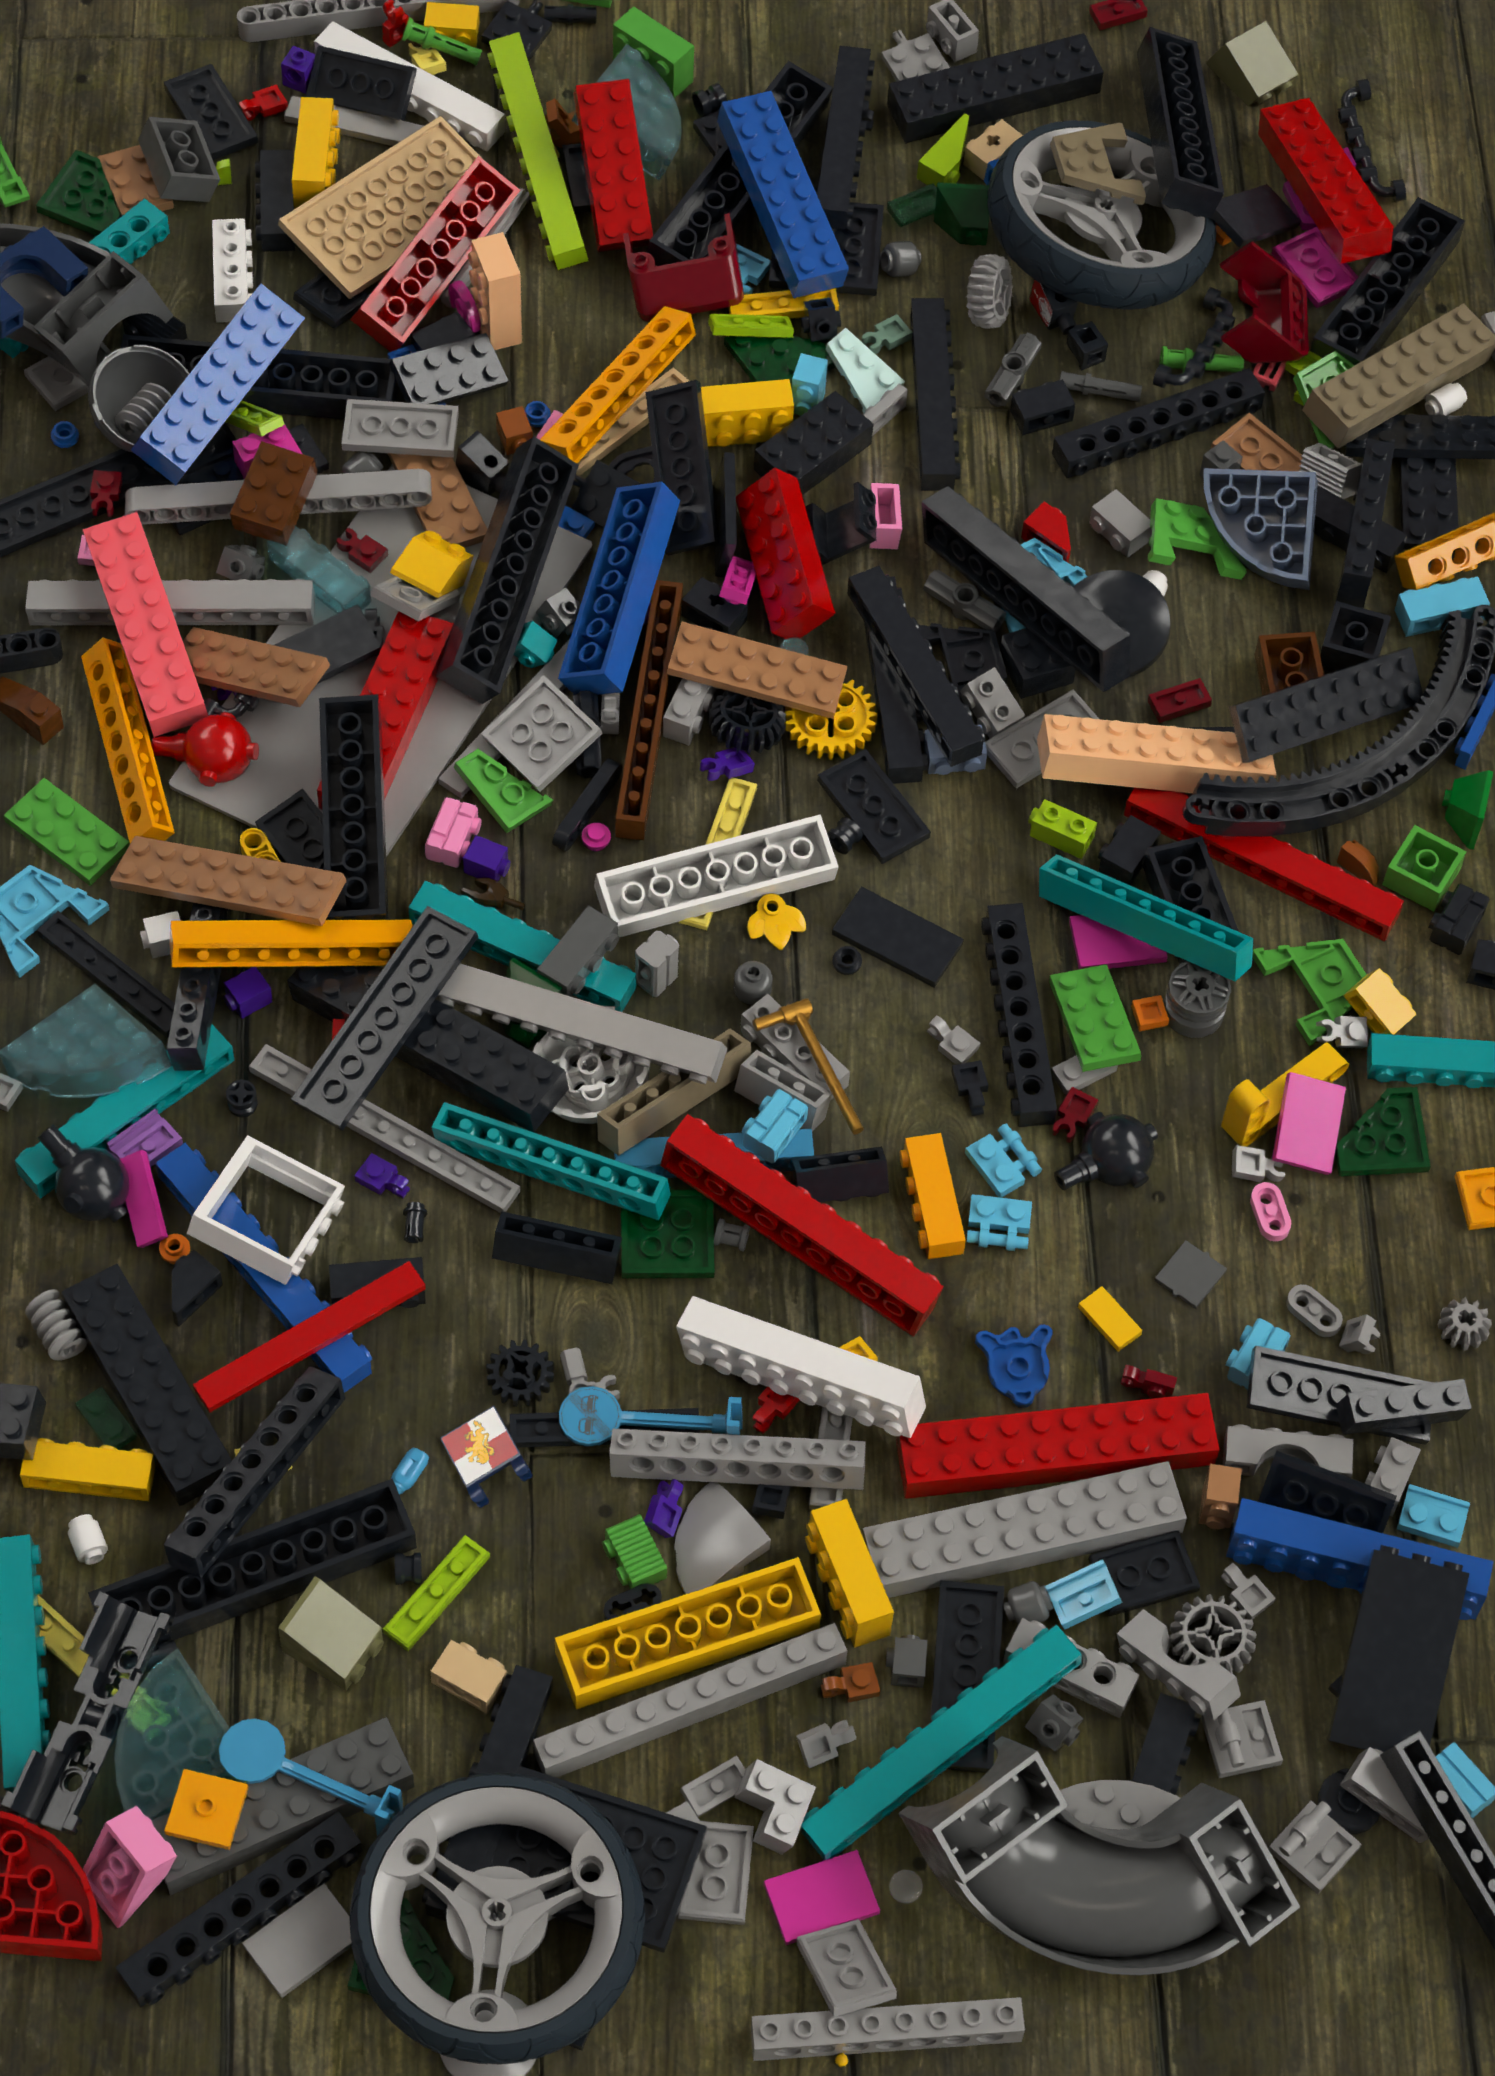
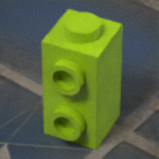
[1028,799,1097,859]

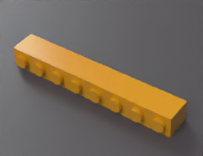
[169,920,413,967]

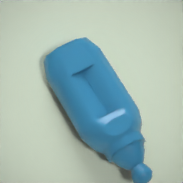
[391,1447,429,1495]

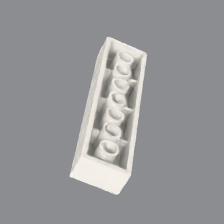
[594,815,838,937]
[676,1296,926,1438]

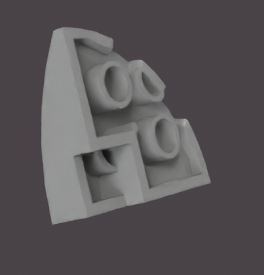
[674,1482,771,1594]

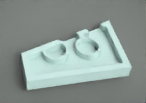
[826,328,905,413]

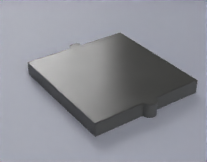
[1154,1240,1227,1309]

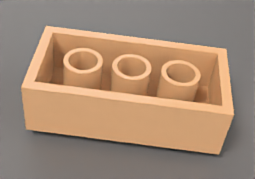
[468,232,522,350]

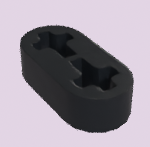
[604,1583,662,1621]

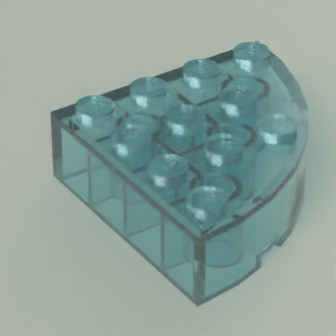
[571,44,682,181]
[0,984,172,1098]
[114,1648,231,1820]

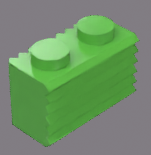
[602,1514,667,1589]

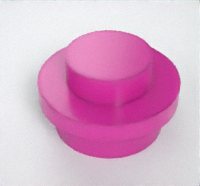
[582,823,611,851]

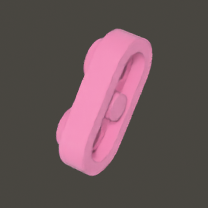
[1250,1182,1291,1241]

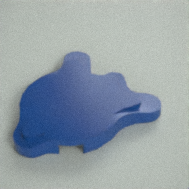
[975,1325,1053,1408]

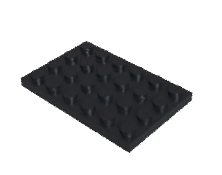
[481,1766,707,1953]

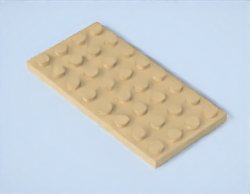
[278,116,484,299]

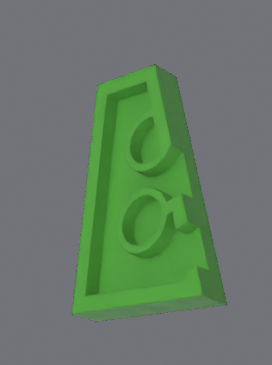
[453,749,553,833]

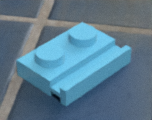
[1397,1484,1470,1548]
[1045,1559,1123,1630]

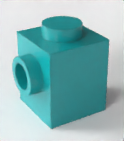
[514,621,558,668]

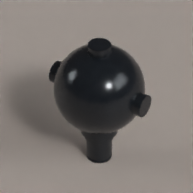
[1054,1112,1158,1191]
[37,1124,129,1223]

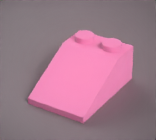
[83,1806,177,1928]

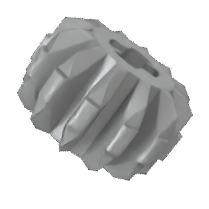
[1438,1297,1492,1351]

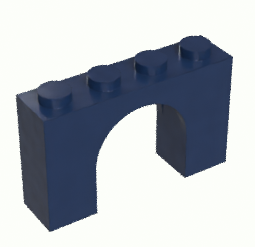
[0,226,88,339]

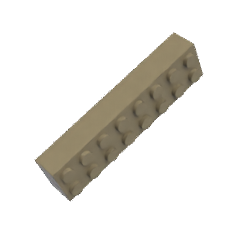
[1302,304,1495,449]

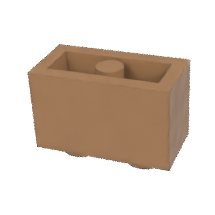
[1199,1464,1242,1529]

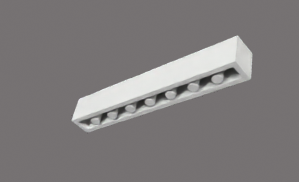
[314,21,505,151]

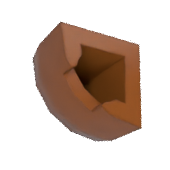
[1337,839,1379,886]

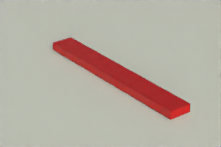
[193,1261,426,1413]

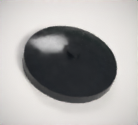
[1073,570,1171,678]

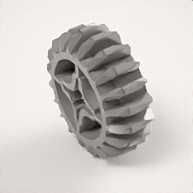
[966,254,1013,329]
[1169,1594,1257,1674]

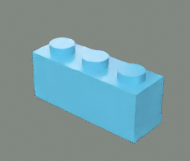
[1395,577,1490,637]

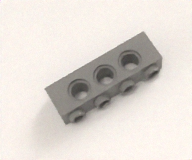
[1003,1618,1139,1718]

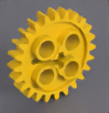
[784,680,877,760]

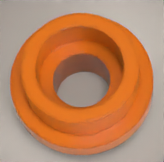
[159,1234,190,1264]

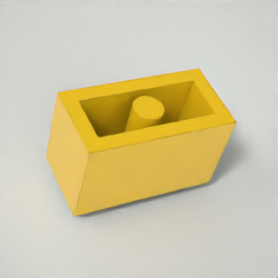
[424,2,480,48]
[1343,968,1416,1035]

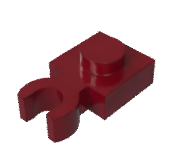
[90,470,123,517]
[336,528,388,574]
[1052,1087,1099,1143]
[1120,1365,1178,1399]

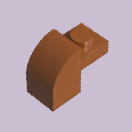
[545,99,581,148]

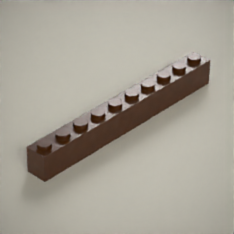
[615,580,683,841]

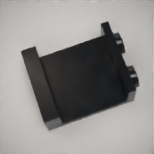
[805,482,877,565]

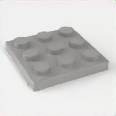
[481,675,603,792]

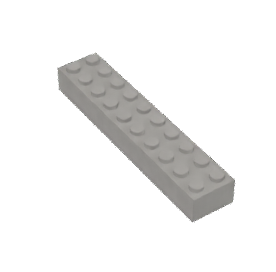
[862,1461,1187,1598]

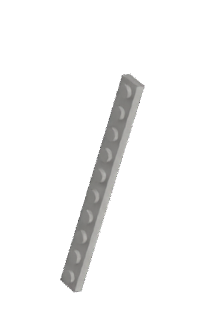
[249,1044,520,1213]

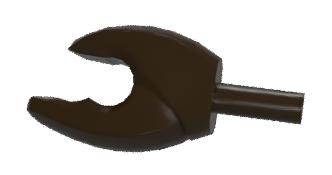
[461,878,525,911]

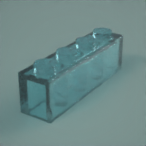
[267,526,372,614]

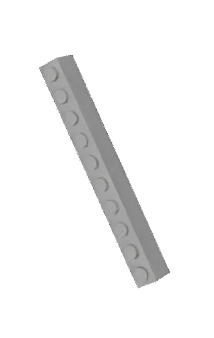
[25,579,316,625]
[436,964,728,1084]
[533,1623,848,1778]

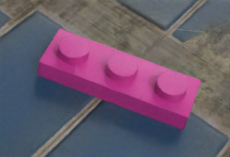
[719,556,756,605]

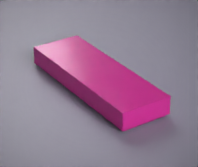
[120,1150,168,1248]

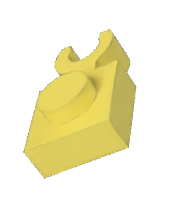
[408,43,446,75]

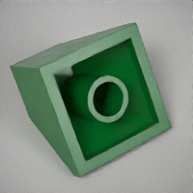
[1442,770,1494,850]

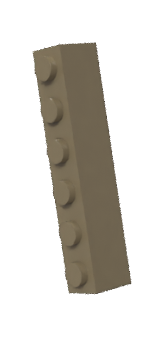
[597,1028,751,1156]

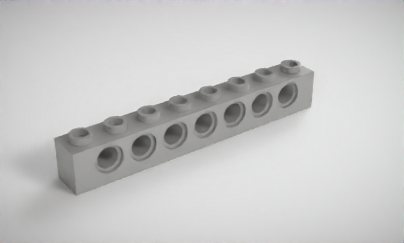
[609,1429,865,1490]
[751,1997,1025,2061]

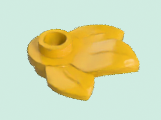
[747,893,806,950]

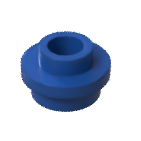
[524,401,551,427]
[51,421,79,448]

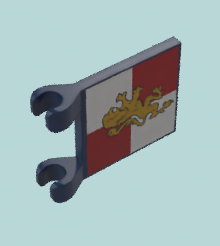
[440,1406,533,1508]

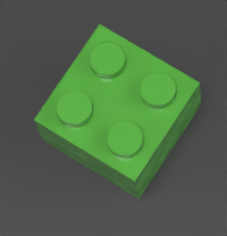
[1382,825,1467,912]

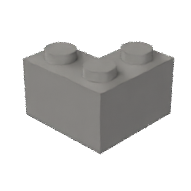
[734,1759,816,1855]

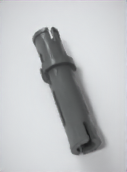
[1060,371,1142,402]

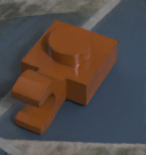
[820,1662,880,1702]

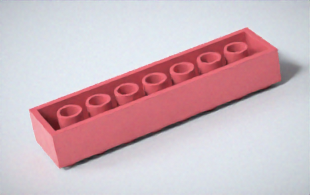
[83,512,208,737]

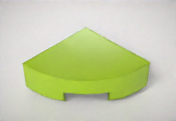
[215,159,232,185]

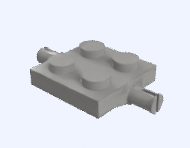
[882,30,950,81]

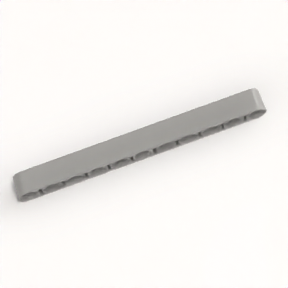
[237,0,519,42]
[125,469,432,525]

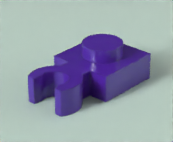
[699,747,755,781]

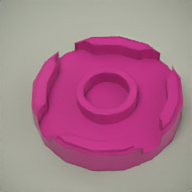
[448,280,481,334]

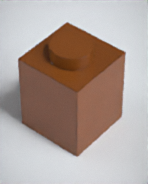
[496,406,533,455]

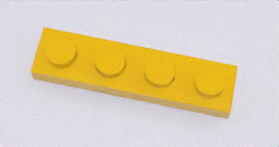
[728,288,839,319]

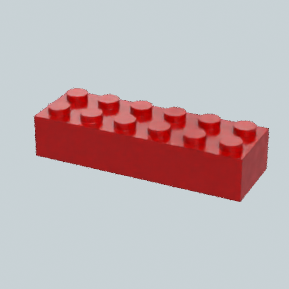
[573,79,653,252]
[736,467,835,643]

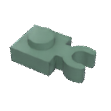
[861,314,912,354]

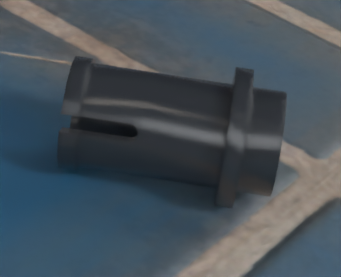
[403,1202,427,1243]

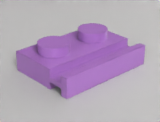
[106,1109,183,1167]

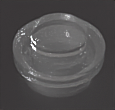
[889,1870,923,1903]

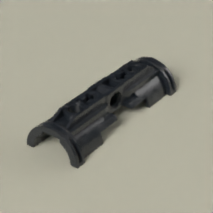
[1,1591,174,1836]

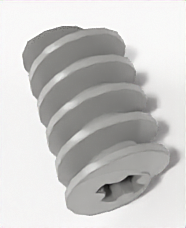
[115,383,172,443]
[25,1289,87,1360]

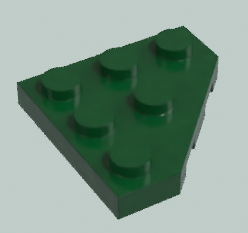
[36,150,120,236]
[724,336,836,389]
[1335,1087,1431,1177]
[347,1898,454,2000]

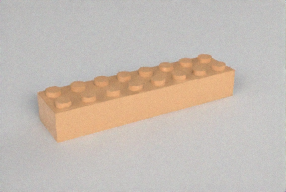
[1037,714,1276,793]

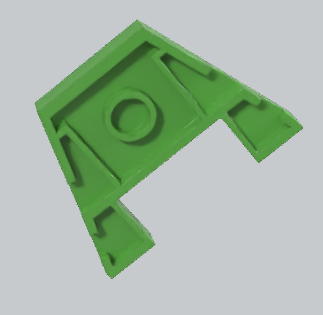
[1293,351,1355,449]
[1148,498,1247,580]
[1252,939,1367,1046]

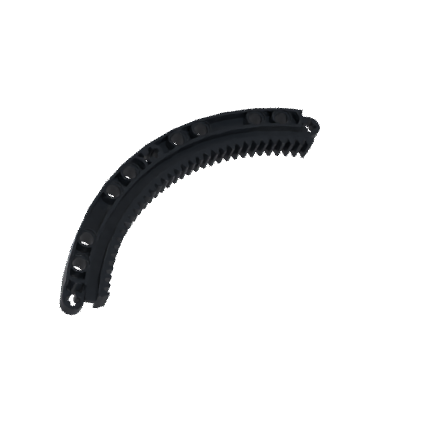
[1182,605,1495,836]

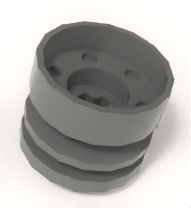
[1164,961,1231,1038]

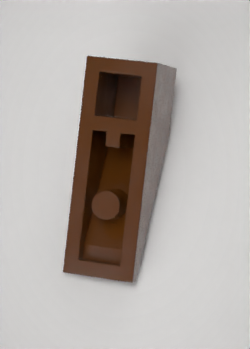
[0,676,64,745]

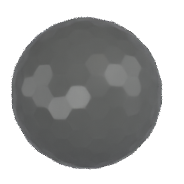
[88,345,189,454]

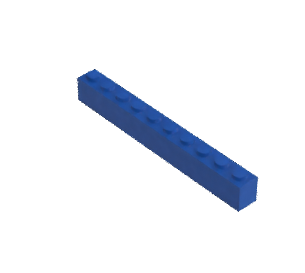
[155,1143,372,1393]

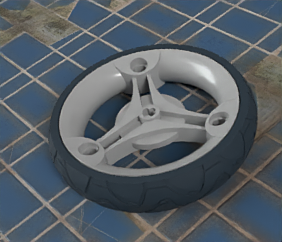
[988,120,1216,310]
[349,1773,645,2065]

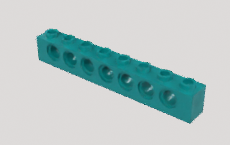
[0,198,170,358]
[431,1102,671,1220]

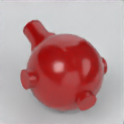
[151,712,259,787]

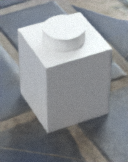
[140,911,181,959]

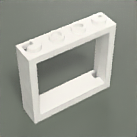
[187,1135,345,1285]

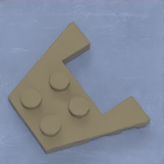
[1050,123,1146,205]

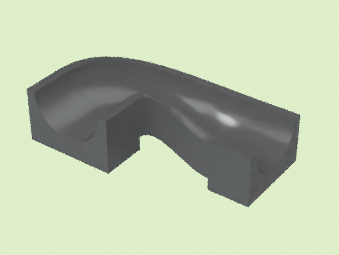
[0,223,174,387]
[899,1736,1300,1975]

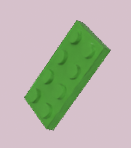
[3,778,130,886]
[1049,964,1141,1072]

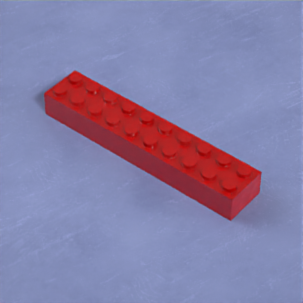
[660,1114,944,1337]
[896,1393,1219,1499]

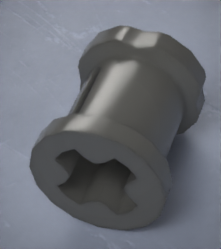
[714,1218,750,1252]

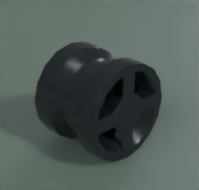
[827,817,863,854]
[226,1079,258,1117]
[395,1552,422,1585]

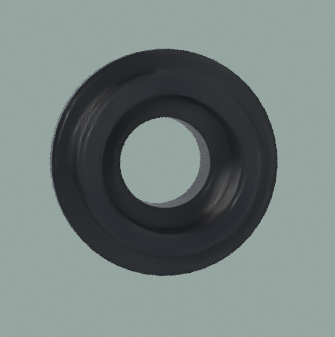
[832,946,862,975]

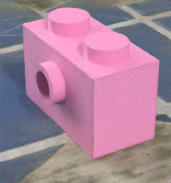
[870,483,902,549]

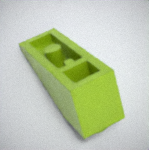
[917,113,969,190]

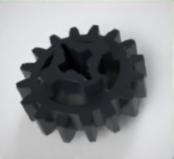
[486,1339,554,1407]

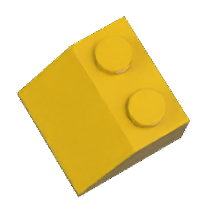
[390,531,474,598]

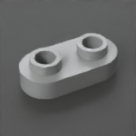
[1286,1284,1343,1337]

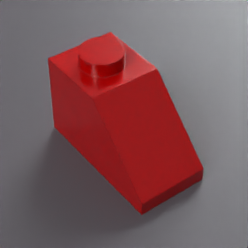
[1021,501,1071,563]

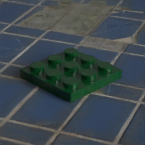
[621,1190,715,1279]

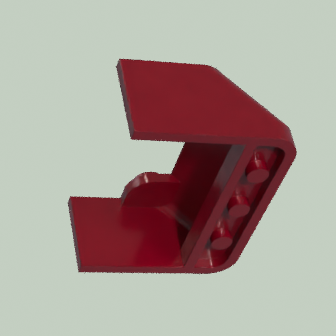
[623,213,744,322]
[1220,241,1309,363]

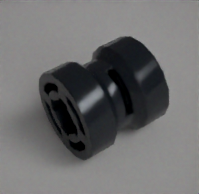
[692,83,727,117]

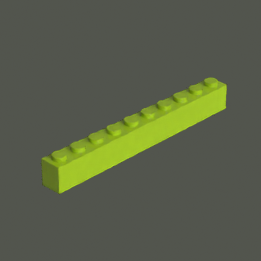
[487,32,589,270]

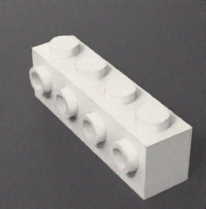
[212,218,253,323]

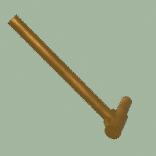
[752,998,864,1135]

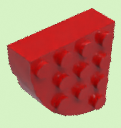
[0,1811,103,1961]

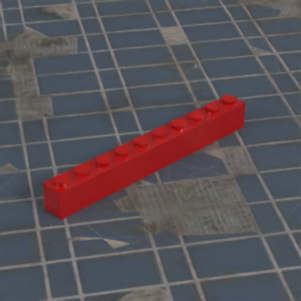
[1124,788,1404,942]

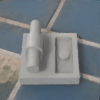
[1201,1700,1283,1778]
[1268,1801,1362,1894]

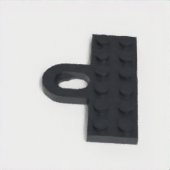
[609,380,719,556]

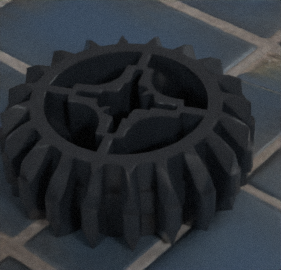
[708,690,786,754]

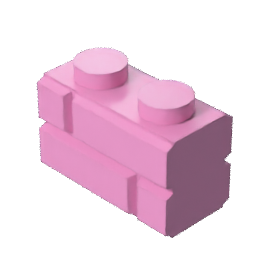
[425,797,482,868]

